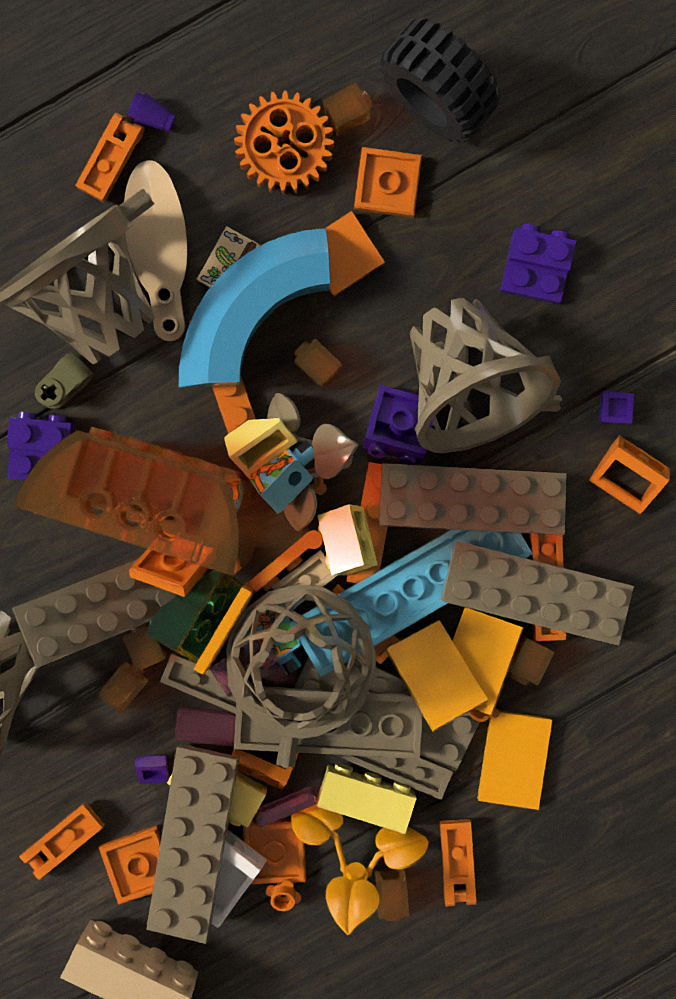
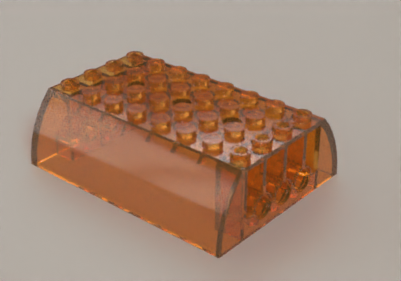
[14,426,258,576]

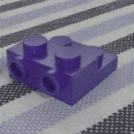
[500,224,576,305]
[362,385,433,465]
[7,412,76,484]

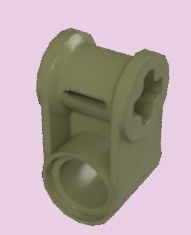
[35,352,95,409]

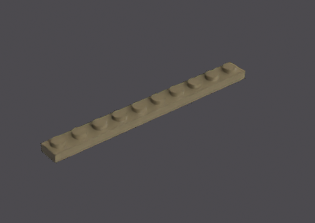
[160,652,453,800]

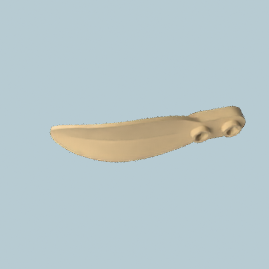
[124,160,187,341]

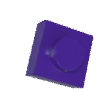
[599,391,634,425]
[135,754,170,784]

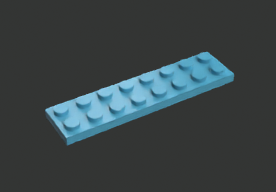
[290,530,532,677]

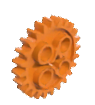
[234,91,334,194]

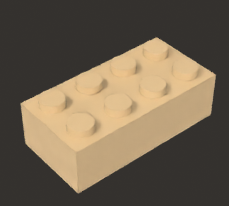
[60,920,198,999]

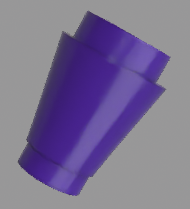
[128,92,176,132]

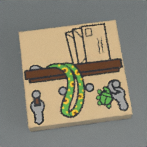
[197,226,261,288]

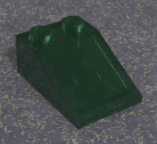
[145,566,244,664]

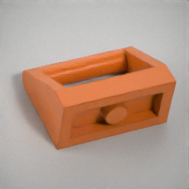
[589,435,670,514]
[231,749,299,790]

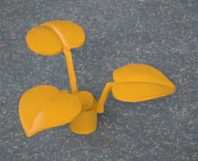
[290,801,429,935]

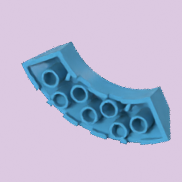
[179,228,330,388]

